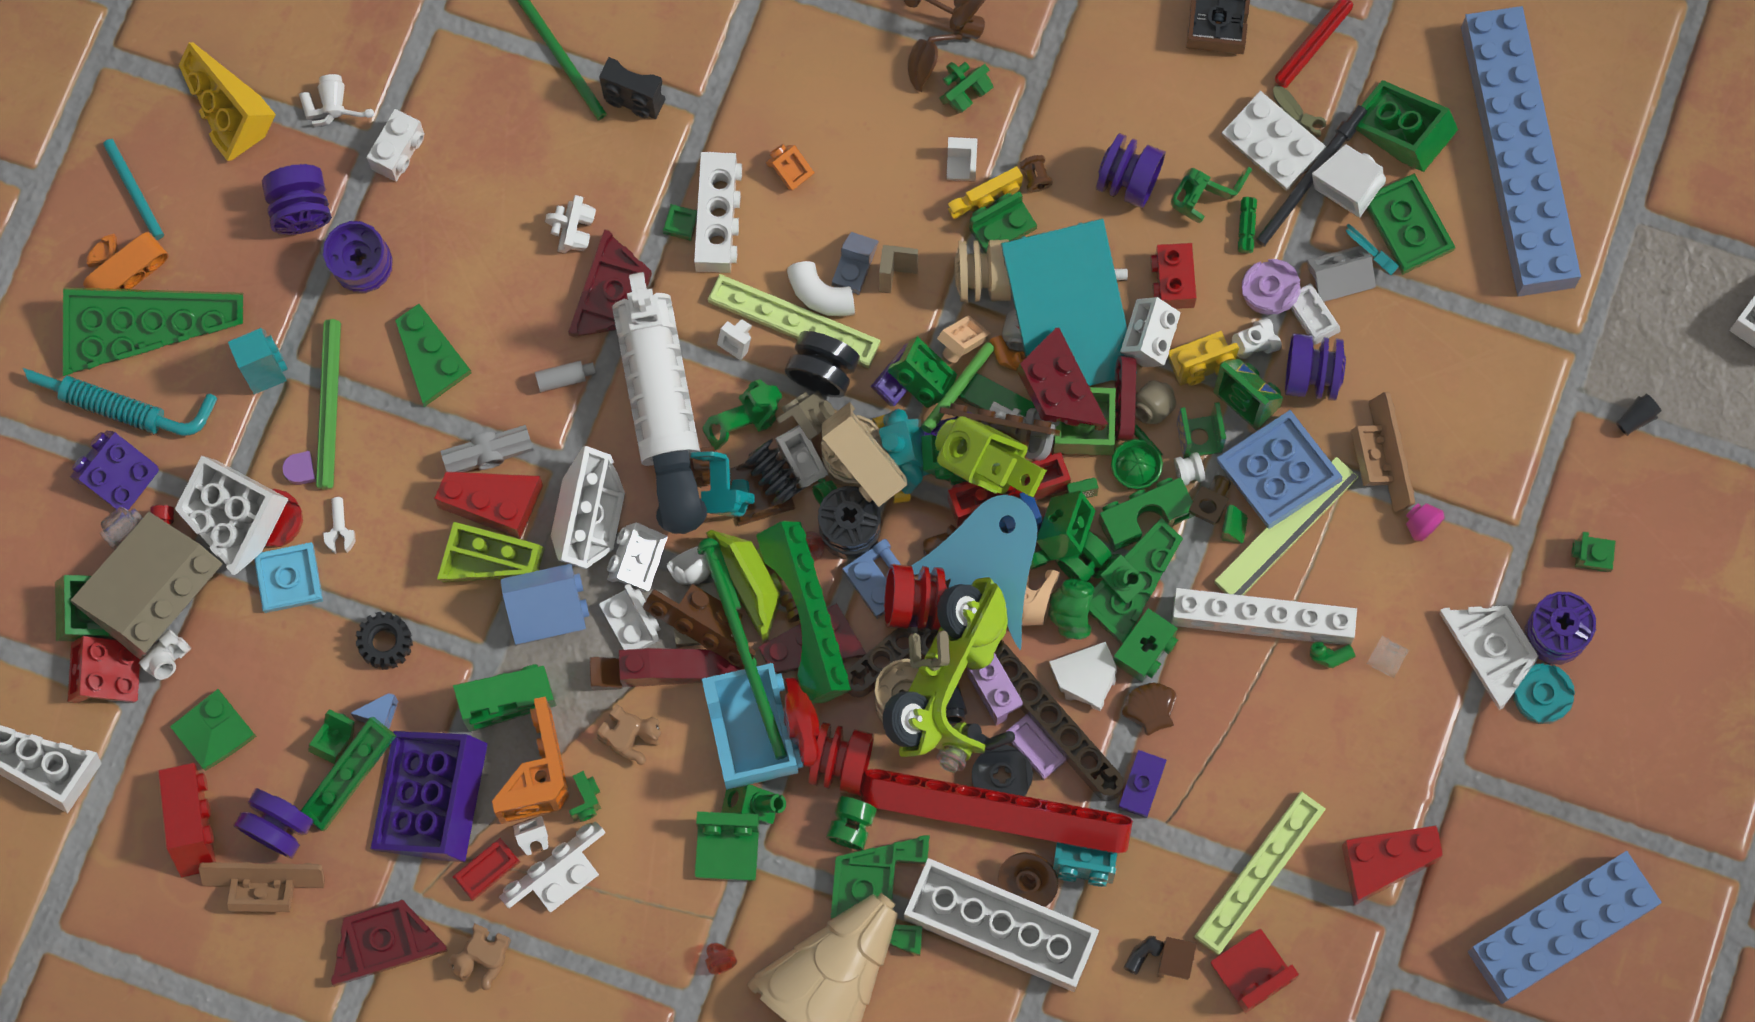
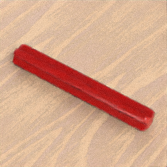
[1274,0,1354,88]

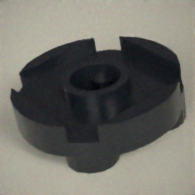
[972,745,1033,796]

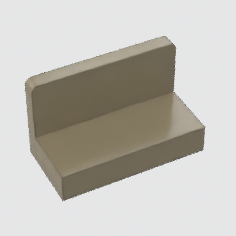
[879,245,918,293]

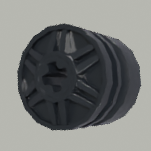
[818,486,881,559]

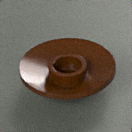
[998,852,1058,907]

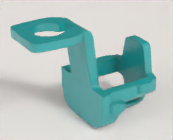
[690,451,755,517]

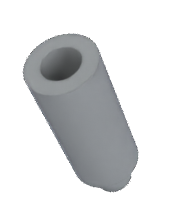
[535,360,596,393]

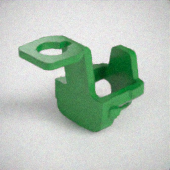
[1171,166,1252,223]
[703,379,782,450]

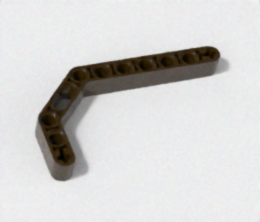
[846,627,1123,801]

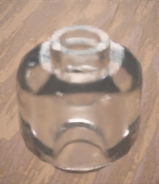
[99,507,143,550]

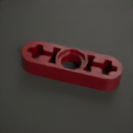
[1115,356,1136,441]

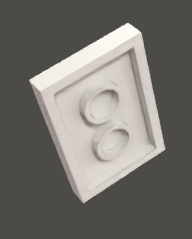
[1222,91,1326,191]

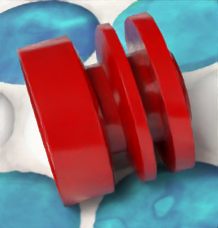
[884,564,947,631]
[809,722,874,796]

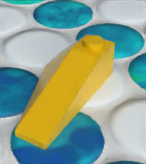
[179,42,276,161]

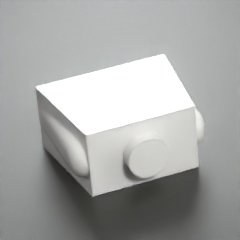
[1312,144,1386,218]

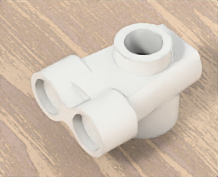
[1231,318,1282,359]
[139,629,191,680]

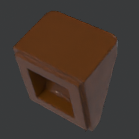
[590,657,623,691]

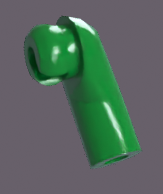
[1310,641,1356,668]

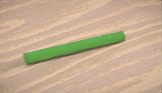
[921,342,994,433]

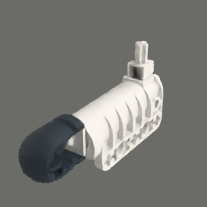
[612,272,707,534]

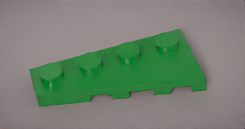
[1089,518,1183,645]

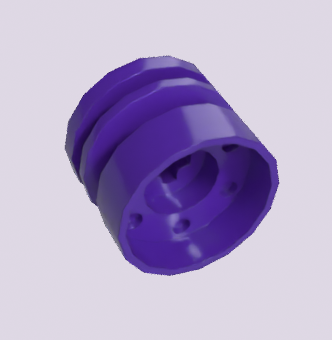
[1096,133,1166,208]
[261,164,332,235]
[323,221,393,293]
[1285,333,1346,401]
[1525,592,1596,665]

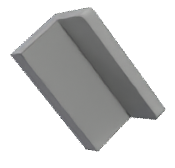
[1307,246,1376,302]

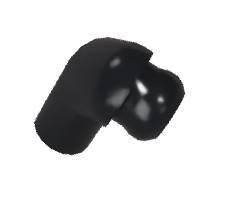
[1124,936,1164,975]

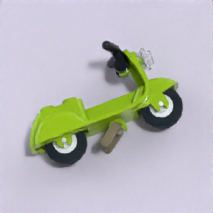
[882,577,1015,773]

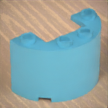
[702,663,803,790]

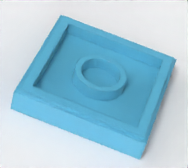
[254,542,323,613]

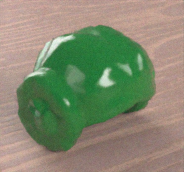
[1048,579,1094,640]

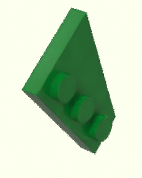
[395,304,472,407]

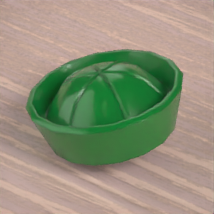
[1111,439,1163,489]

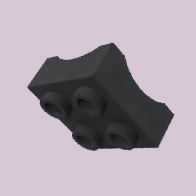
[599,57,666,119]

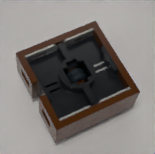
[1186,0,1250,54]

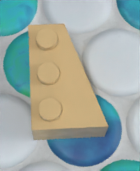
[821,402,907,507]

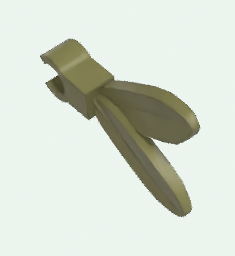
[1273,86,1326,137]

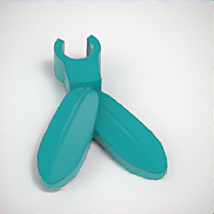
[1345,224,1399,275]

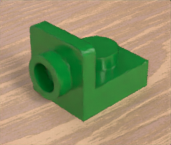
[1571,532,1616,572]

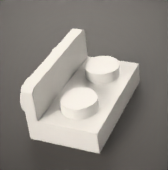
[607,522,668,592]
[599,583,661,650]

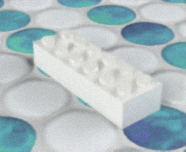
[904,858,1099,992]

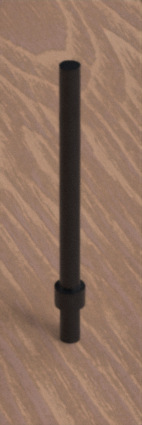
[1256,105,1367,247]

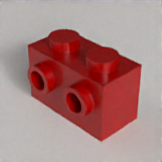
[1150,243,1197,309]

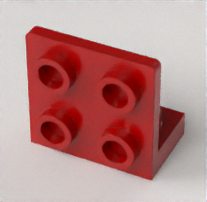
[67,636,140,703]
[1211,929,1299,1014]

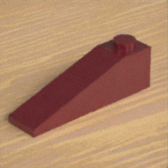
[619,648,742,687]

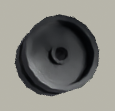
[785,331,860,398]

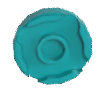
[1513,664,1575,724]

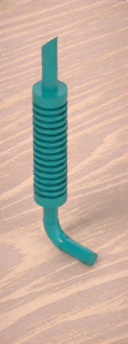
[23,368,217,436]

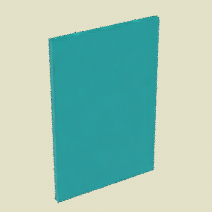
[1000,219,1137,386]

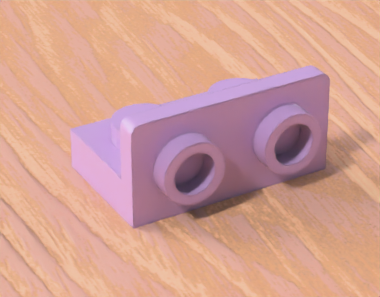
[967,653,1023,726]

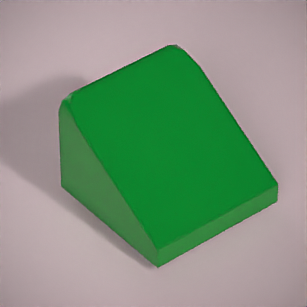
[1221,504,1248,544]

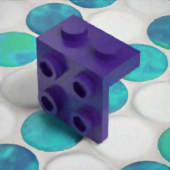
[70,430,159,513]

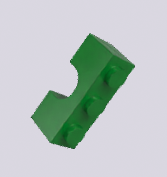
[1098,477,1194,552]

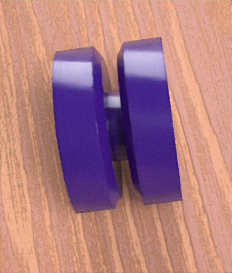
[233,788,314,859]

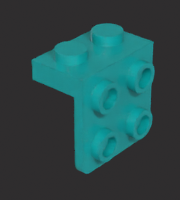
[1053,842,1117,887]

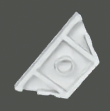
[1440,606,1538,710]

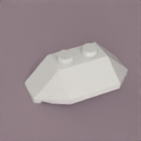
[550,446,625,569]

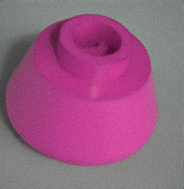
[1406,503,1445,542]

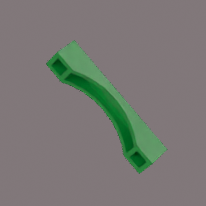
[756,521,851,703]

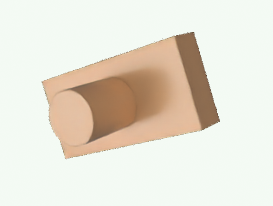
[937,315,991,363]

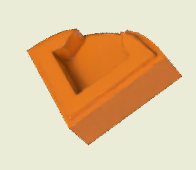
[87,234,117,267]

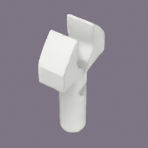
[324,497,356,554]

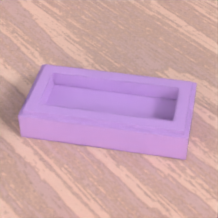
[1007,714,1067,780]

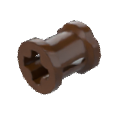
[1020,155,1053,192]

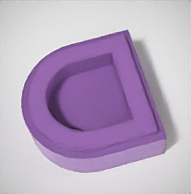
[283,451,316,485]

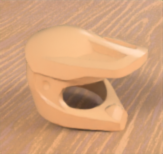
[1022,570,1060,626]

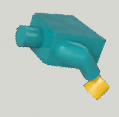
[872,409,929,503]

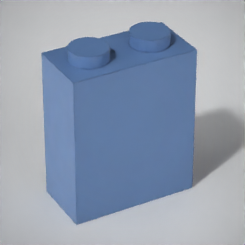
[501,564,590,645]

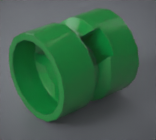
[1055,531,1112,582]
[826,796,877,851]

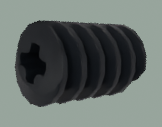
[744,439,806,506]

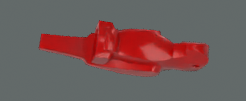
[784,678,819,767]

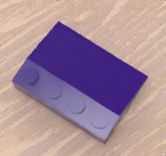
[370,731,488,862]

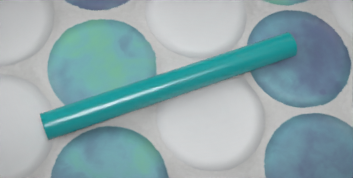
[103,139,164,240]

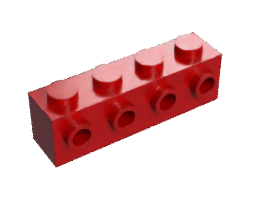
[948,452,1071,527]

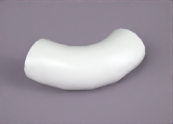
[787,261,855,316]

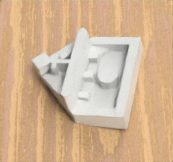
[1049,642,1117,711]

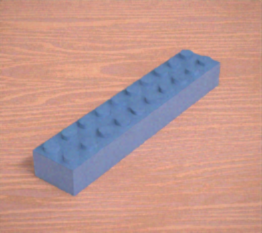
[1461,6,1581,297]

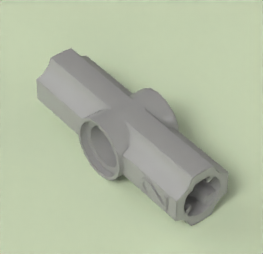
[440,425,534,472]

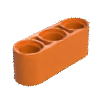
[83,232,169,289]

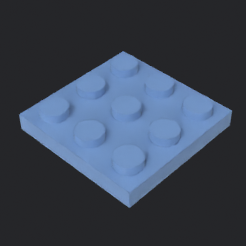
[1217,410,1342,529]

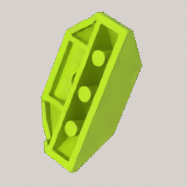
[706,530,783,642]

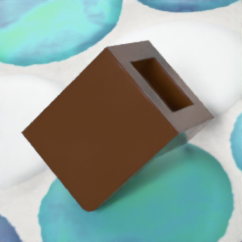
[1157,937,1197,980]

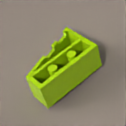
[437,522,545,582]

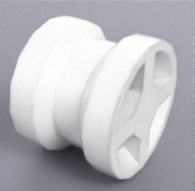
[1174,452,1205,486]

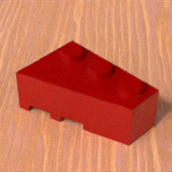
[434,472,543,539]
[158,763,216,878]
[1342,825,1443,906]

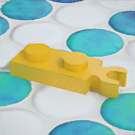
[948,166,1023,219]

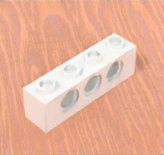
[694,152,742,273]

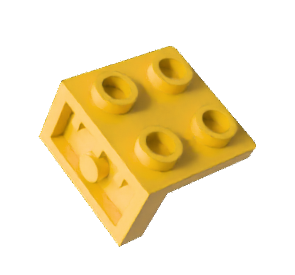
[1168,331,1239,386]

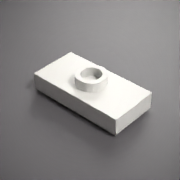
[1290,283,1341,345]

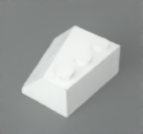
[175,455,288,575]

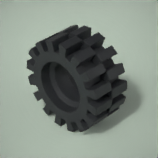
[356,612,413,670]

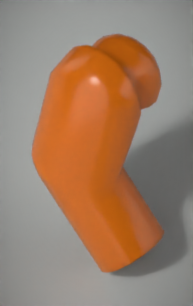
[990,335,1026,371]

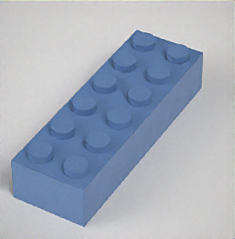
[1468,851,1662,1004]

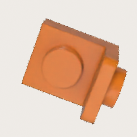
[766,144,815,191]

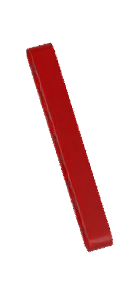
[861,769,1133,853]

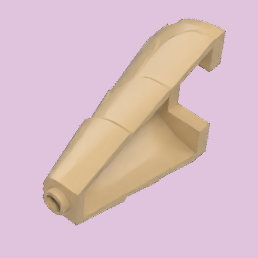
[747,893,898,1022]

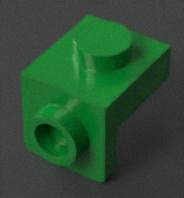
[308,709,355,764]
[569,770,601,822]

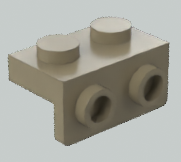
[776,391,835,440]

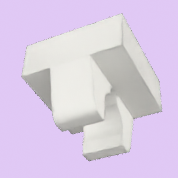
[717,319,752,360]
[513,816,548,855]

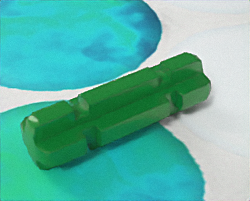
[1238,197,1257,254]

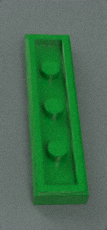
[300,717,396,831]

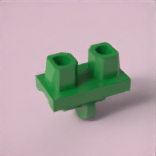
[939,62,994,113]

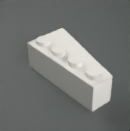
[0,725,102,814]

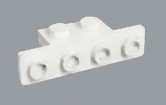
[499,822,606,913]

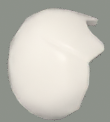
[666,546,711,586]

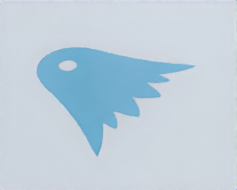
[911,495,1037,650]

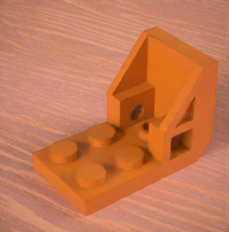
[492,696,570,824]

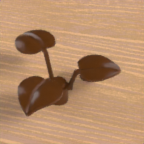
[904,0,985,92]

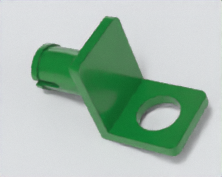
[1093,554,1147,603]
[721,785,786,824]

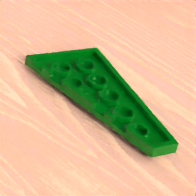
[63,287,244,376]

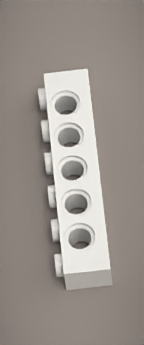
[1171,588,1357,645]

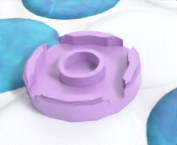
[1242,259,1301,315]

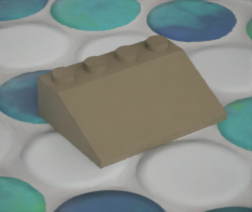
[70,512,223,659]

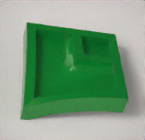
[170,689,257,771]

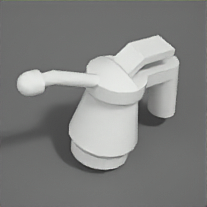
[299,74,374,127]

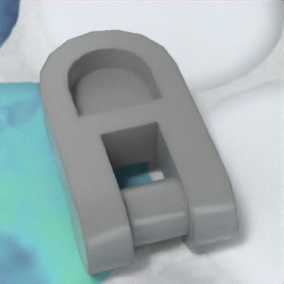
[1025,408,1060,461]

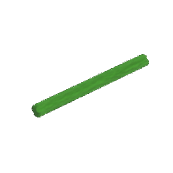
[316,319,341,490]

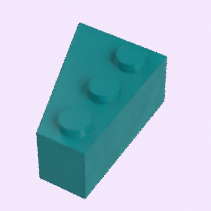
[228,328,288,395]

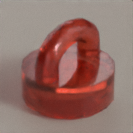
[805,531,824,562]
[705,943,738,974]

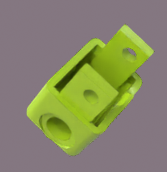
[935,416,1047,497]

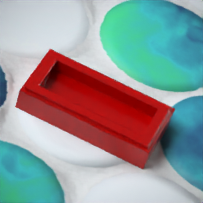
[452,838,520,901]

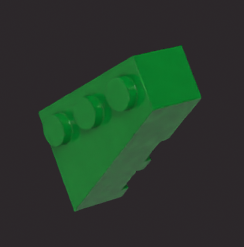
[453,664,557,732]

